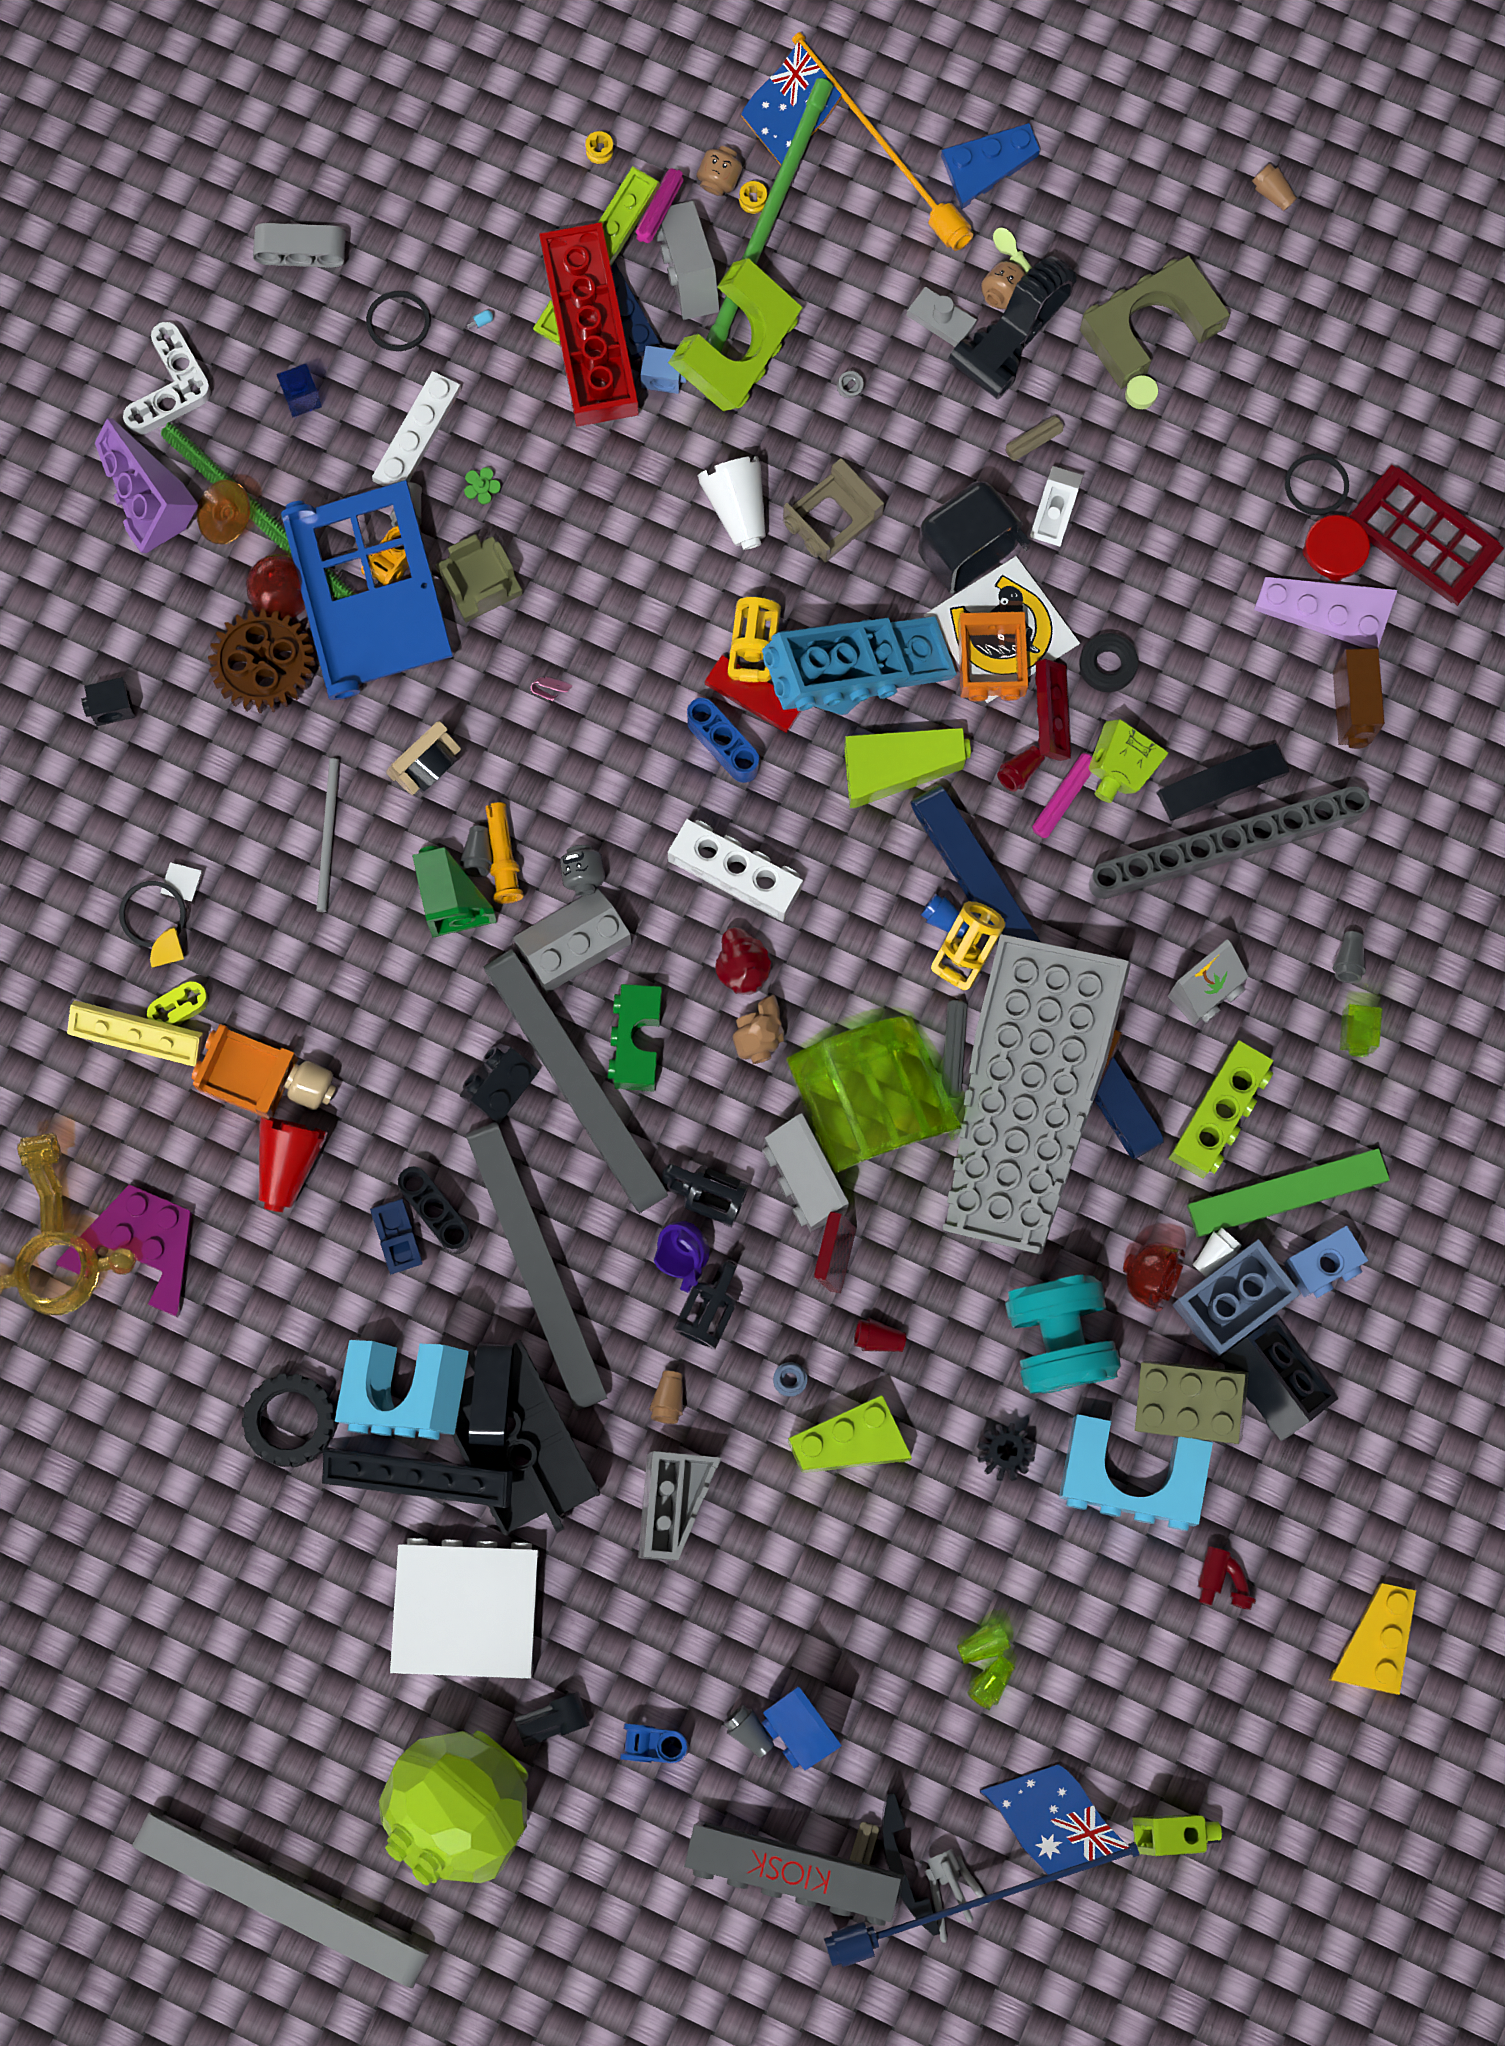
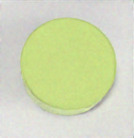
[1125,375,1158,409]

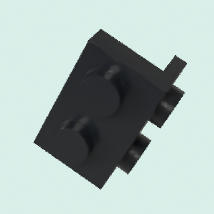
[460,1044,539,1124]

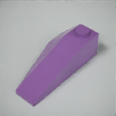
[95,418,198,553]

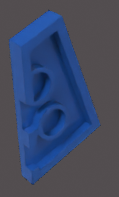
[941,123,1040,209]

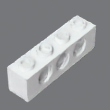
[668,819,803,922]

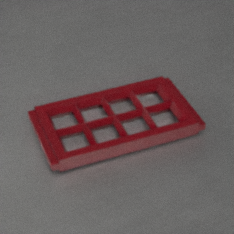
[1349,465,1504,606]

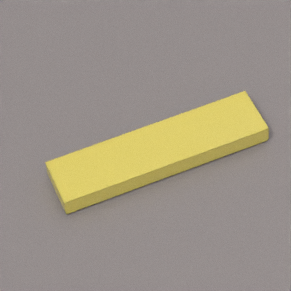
[67,1000,203,1067]

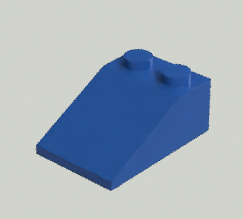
[761,1686,842,1771]

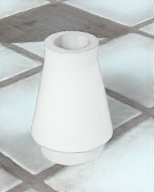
[1192,1228,1242,1278]

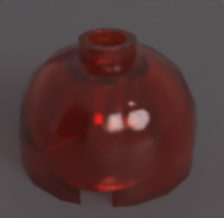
[246,554,305,620]
[1123,1242,1185,1312]

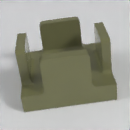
[435,534,523,623]

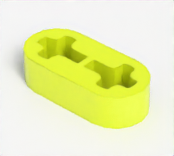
[147,981,209,1026]

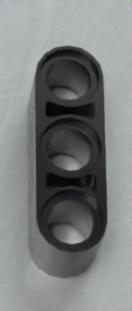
[398,1166,472,1254]
[469,1343,514,1446]

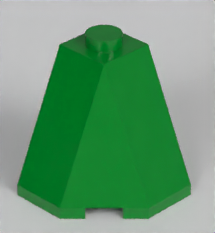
[412,846,497,938]

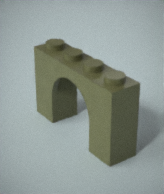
[1080,255,1230,389]

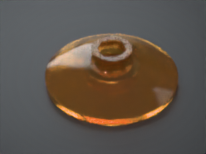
[197,480,250,545]

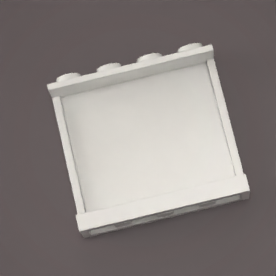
[390,1538,540,1679]

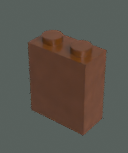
[1333,648,1385,749]

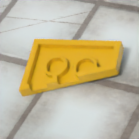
[1328,1583,1416,1695]

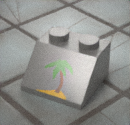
[1168,939,1248,1026]

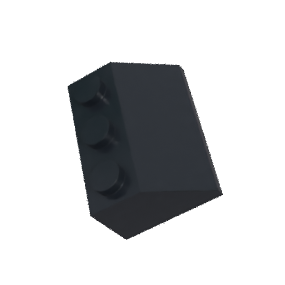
[1219,1316,1339,1441]

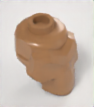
[732,995,784,1064]

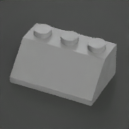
[512,888,631,994]
[762,1113,849,1232]

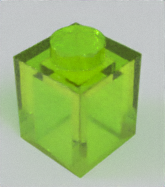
[1339,1004,1382,1057]

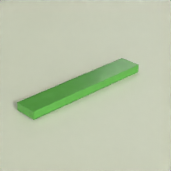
[1187,1148,1390,1238]

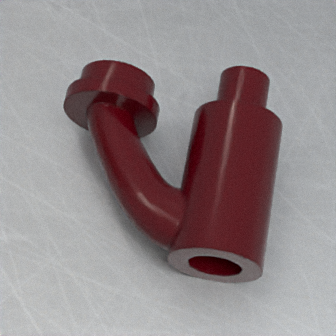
[1197,1547,1256,1610]

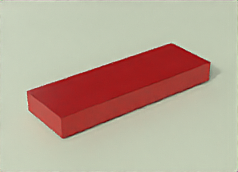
[705,655,802,733]

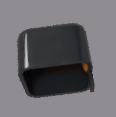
[918,481,1031,594]

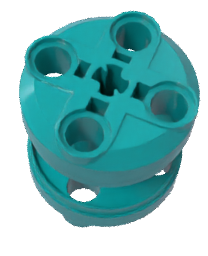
[1005,1274,1121,1394]

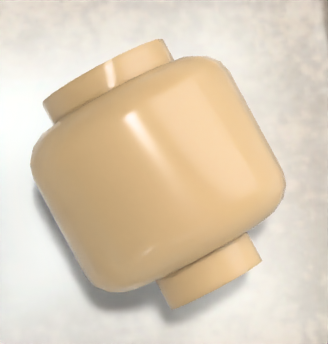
[284,1060,337,1110]

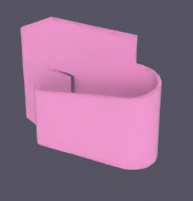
[531,677,572,701]

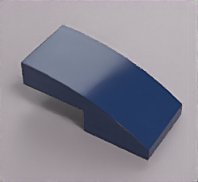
[370,1198,423,1275]

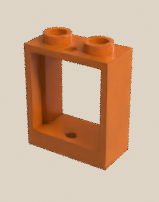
[958,612,1028,701]

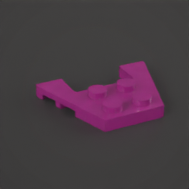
[56,1185,192,1318]

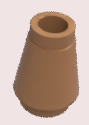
[1252,163,1297,212]
[649,1371,683,1424]

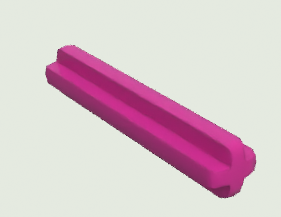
[635,168,684,243]
[1032,753,1092,838]

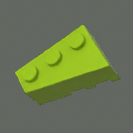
[788,1395,912,1473]

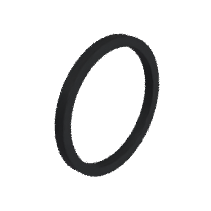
[366,291,430,351]
[1285,454,1349,515]
[119,881,186,947]

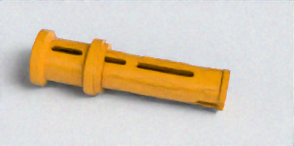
[485,802,523,904]

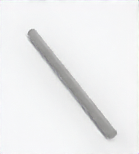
[316,758,339,912]

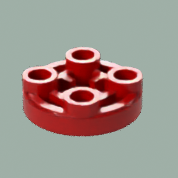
[1303,515,1370,582]

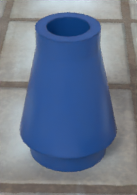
[920,894,970,938]

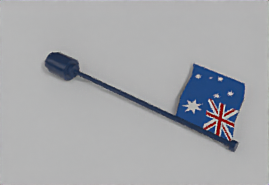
[824,1764,1140,1968]

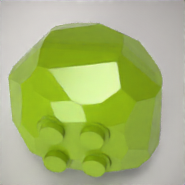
[379,1730,528,1886]

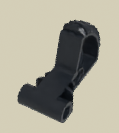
[948,256,1077,400]

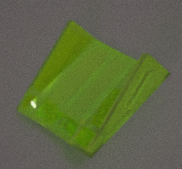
[786,1015,962,1180]

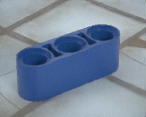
[687,698,759,783]

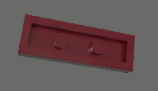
[1035,659,1071,761]

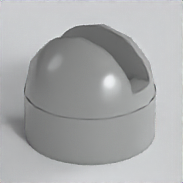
[837,371,863,399]

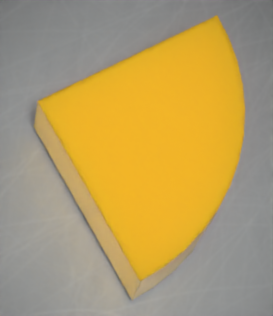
[150,926,184,968]

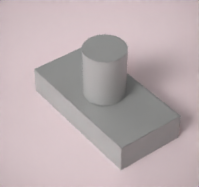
[907,287,977,347]

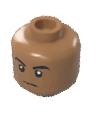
[697,146,743,196]
[981,262,1026,310]

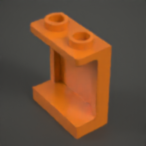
[192,1024,298,1119]

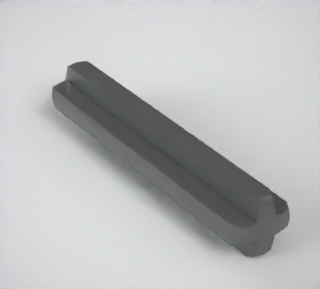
[941,1000,967,1098]

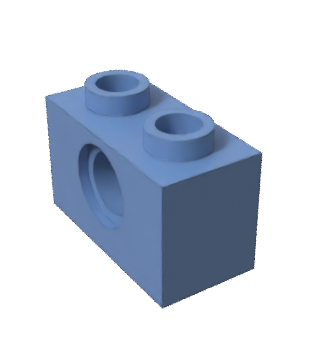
[1283,1226,1368,1299]

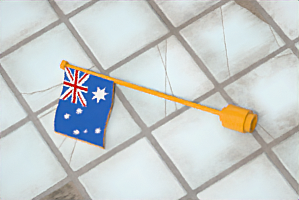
[741,32,973,251]

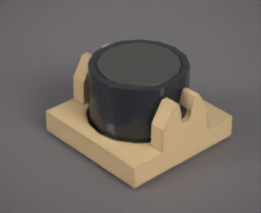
[386,721,461,795]

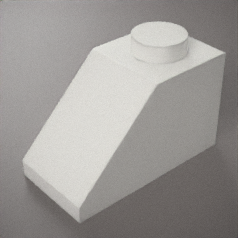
[1030,466,1083,546]

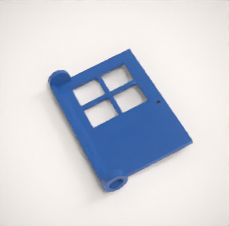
[281,480,454,700]

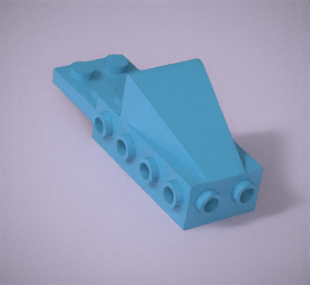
[762,616,957,715]

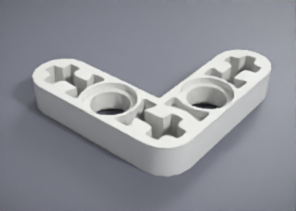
[123,322,211,435]

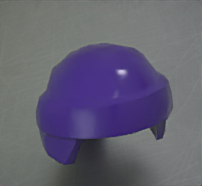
[654,1221,710,1293]

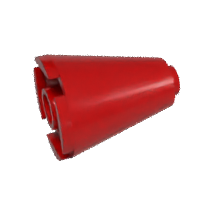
[258,1117,328,1213]

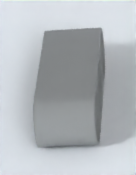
[253,223,346,268]

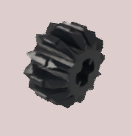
[977,1423,1035,1481]

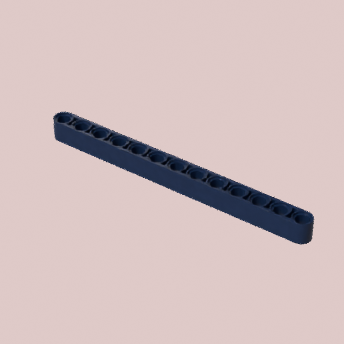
[910,785,1164,1160]

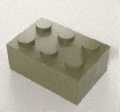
[1135,1360,1249,1444]

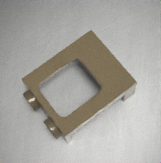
[783,458,884,563]

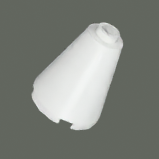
[698,456,766,550]

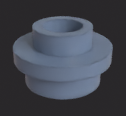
[773,1362,807,1397]

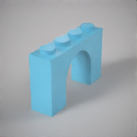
[335,1340,469,1440]
[1059,1414,1213,1531]

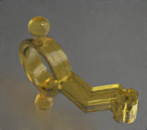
[0,1133,136,1315]

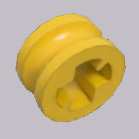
[585,131,613,164]
[739,181,767,214]

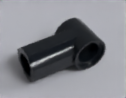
[515,1692,590,1747]

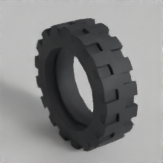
[242,1374,337,1467]

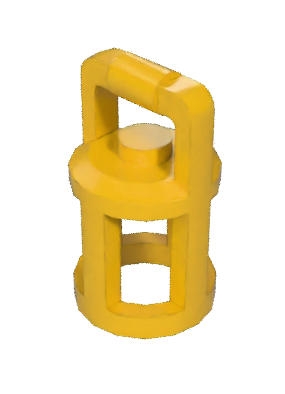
[728,597,781,682]
[931,901,1006,990]

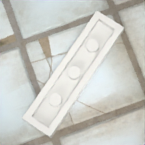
[372,371,461,487]

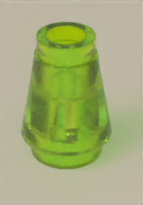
[957,1622,1011,1665]
[967,1655,1015,1710]

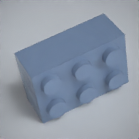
[1172,1239,1301,1359]

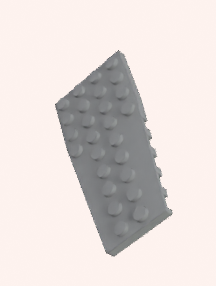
[943,934,1131,1254]

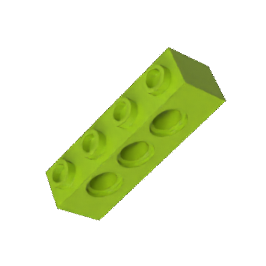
[1168,1040,1274,1179]

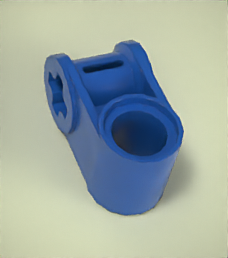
[620,1723,689,1763]

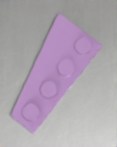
[1254,577,1397,649]

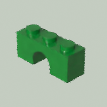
[608,984,662,1092]

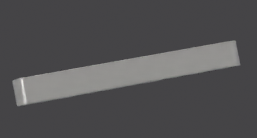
[132,1812,429,1988]

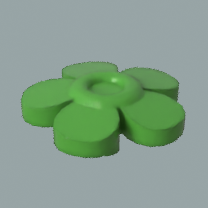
[464,467,501,505]

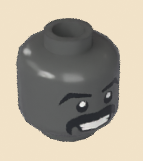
[560,845,605,896]

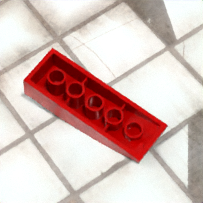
[539,222,638,427]

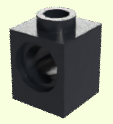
[81,677,135,726]

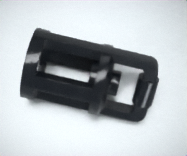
[661,1164,749,1228]
[673,1261,737,1350]

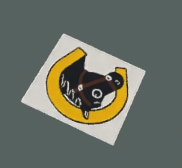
[924,556,1080,703]

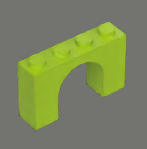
[668,258,803,411]

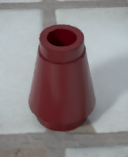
[997,746,1045,792]
[854,1318,906,1352]

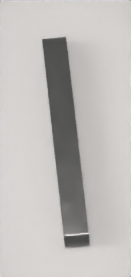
[1089,786,1370,899]
[483,949,668,1214]
[465,1122,608,1411]

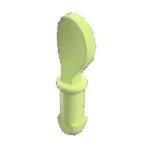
[993,228,1032,274]

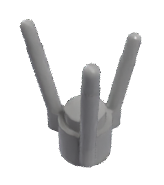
[925,1849,988,1943]

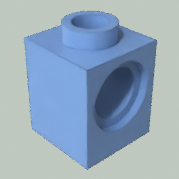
[641,346,687,394]

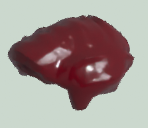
[715,927,771,995]

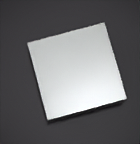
[160,863,203,904]

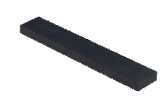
[322,1448,513,1508]

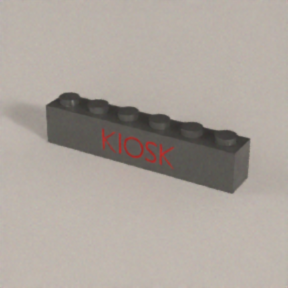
[684,1820,905,1926]

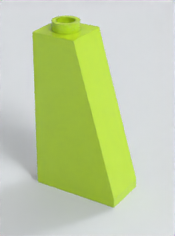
[844,728,971,808]

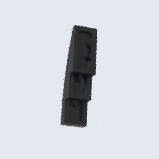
[1156,743,1290,821]

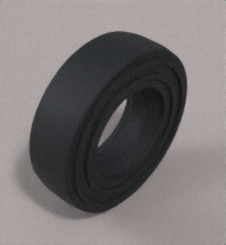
[1079,633,1138,692]

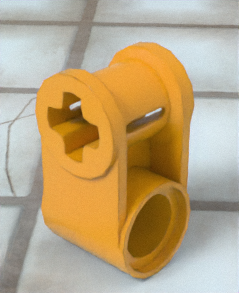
[361,526,409,586]

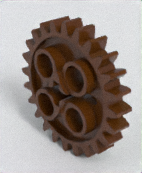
[208,608,316,713]

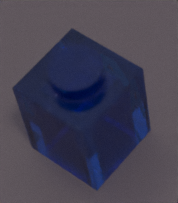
[276,363,322,418]

